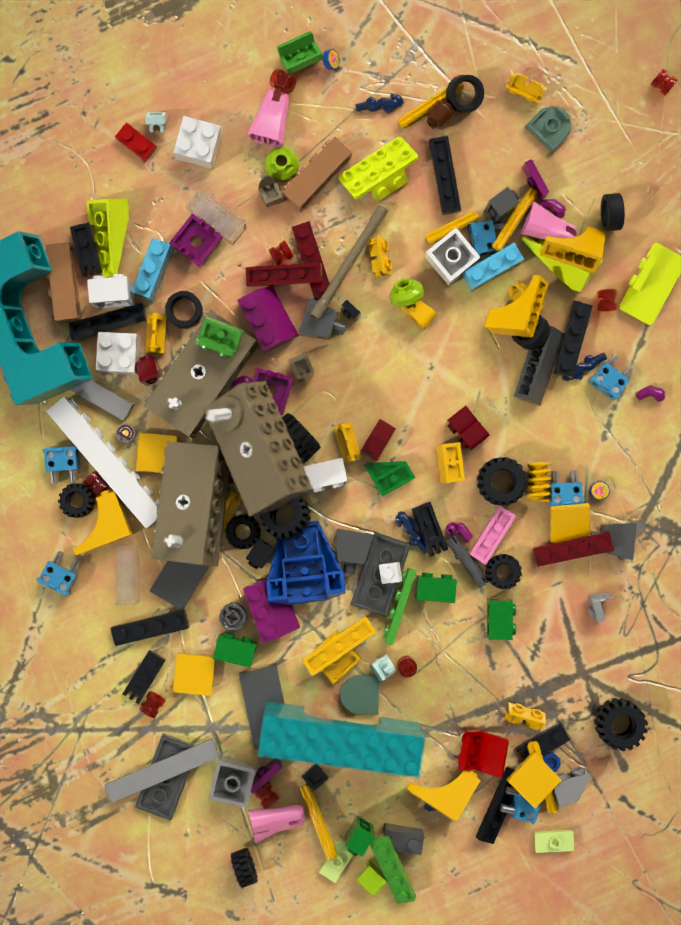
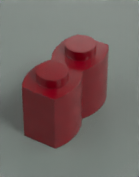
[447,405,490,450]

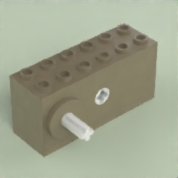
[204,381,313,516]

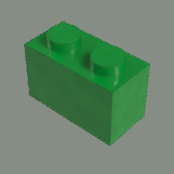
[415,572,457,603]
[487,599,516,640]
[213,632,257,668]
[345,815,374,857]

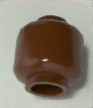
[426,100,455,130]

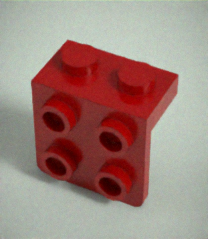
[458,729,509,778]

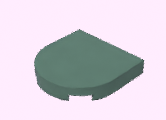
[525,107,571,153]
[340,675,379,715]

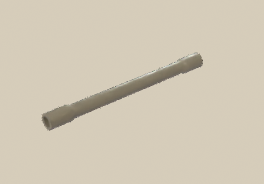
[309,205,387,321]

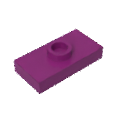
[522,159,549,200]
[251,758,282,794]

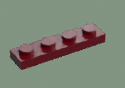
[292,221,330,300]
[246,263,323,287]
[533,531,615,567]

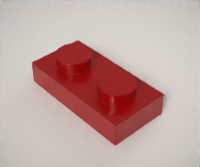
[115,122,157,162]

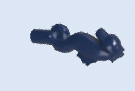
[355,93,404,113]
[562,353,607,382]
[396,511,427,554]

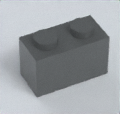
[484,187,519,224]
[383,823,424,855]

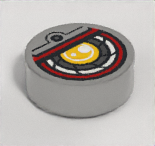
[116,424,136,443]

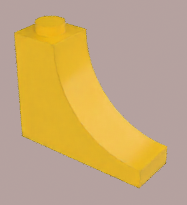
[540,226,606,273]
[485,275,549,337]
[73,489,133,555]
[406,770,481,823]

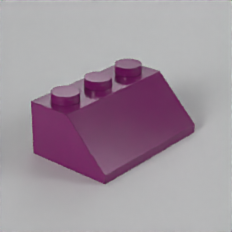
[237,286,299,353]
[243,579,300,643]

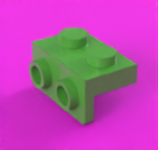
[277,31,323,75]
[196,317,244,357]

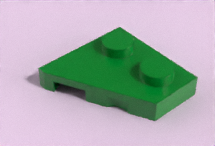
[364,461,415,496]

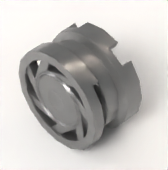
[219,602,247,631]

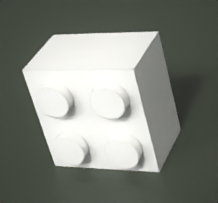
[173,116,223,169]
[424,228,480,286]
[88,274,135,309]
[96,332,141,375]
[304,458,347,492]

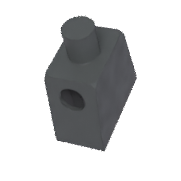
[299,298,346,340]
[590,523,637,560]
[337,529,374,574]

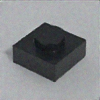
[341,300,361,321]
[301,764,329,791]

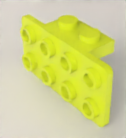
[338,137,419,202]
[619,243,681,325]

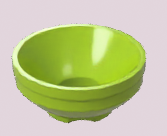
[265,146,299,182]
[390,278,424,307]

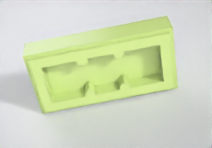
[534,830,574,853]
[319,838,352,883]

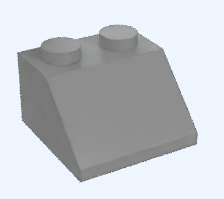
[209,755,256,808]

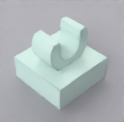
[145,112,167,133]
[369,654,397,682]

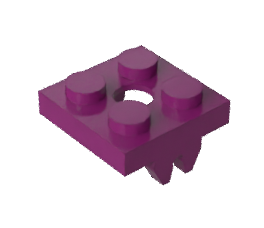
[169,213,223,268]
[253,367,294,415]

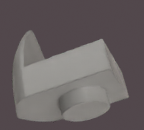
[588,593,613,623]

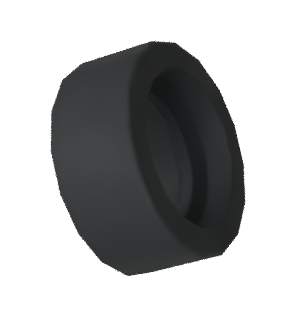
[446,75,484,113]
[600,193,625,231]
[165,291,203,329]
[512,315,550,350]

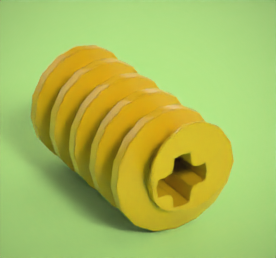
[526,462,552,502]

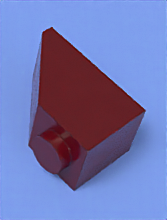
[136,355,163,386]
[360,419,396,461]

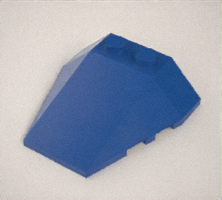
[266,521,346,605]

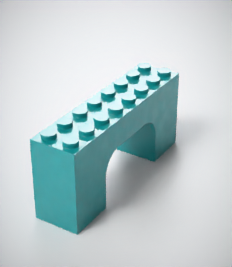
[0,231,93,405]
[258,701,425,778]

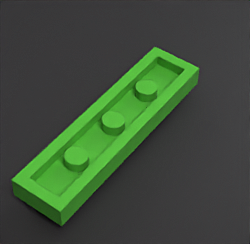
[383,568,416,645]
[370,836,416,903]

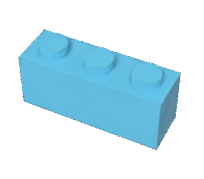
[132,238,174,302]
[462,243,524,292]

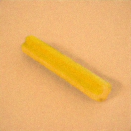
[425,211,479,244]

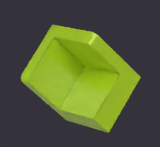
[357,860,386,896]

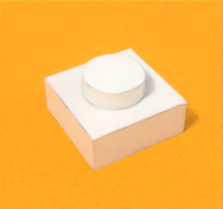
[379,562,402,584]

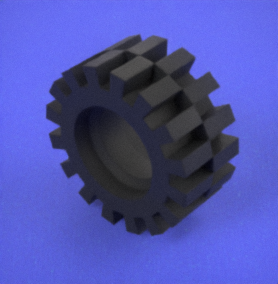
[58,483,96,518]
[225,514,261,549]
[485,554,522,589]
[231,848,258,888]

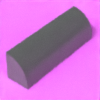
[514,324,564,406]

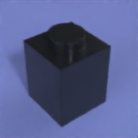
[246,538,275,569]

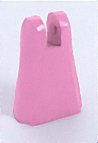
[247,89,289,147]
[521,202,578,240]
[248,805,305,843]

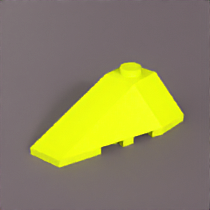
[86,199,129,278]
[522,235,603,292]

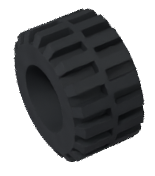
[282,413,321,464]
[477,457,528,506]
[259,496,311,540]
[594,698,648,751]

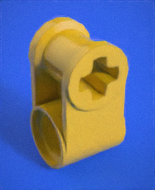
[401,300,437,330]

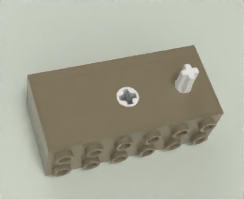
[144,310,259,439]
[151,441,230,566]

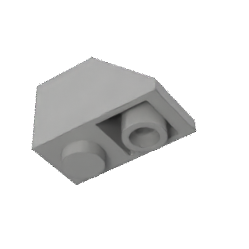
[553,767,591,806]

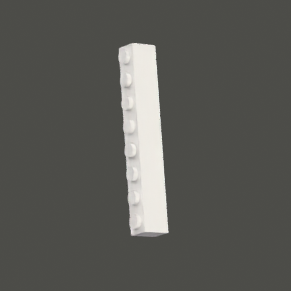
[46,397,159,529]

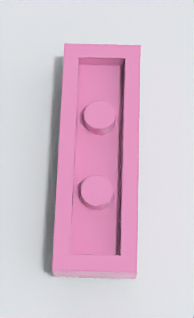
[469,506,516,565]

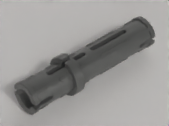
[445,534,489,588]

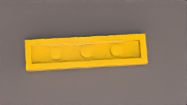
[302,615,376,676]

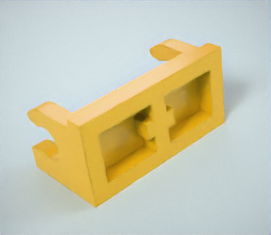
[436,442,465,484]

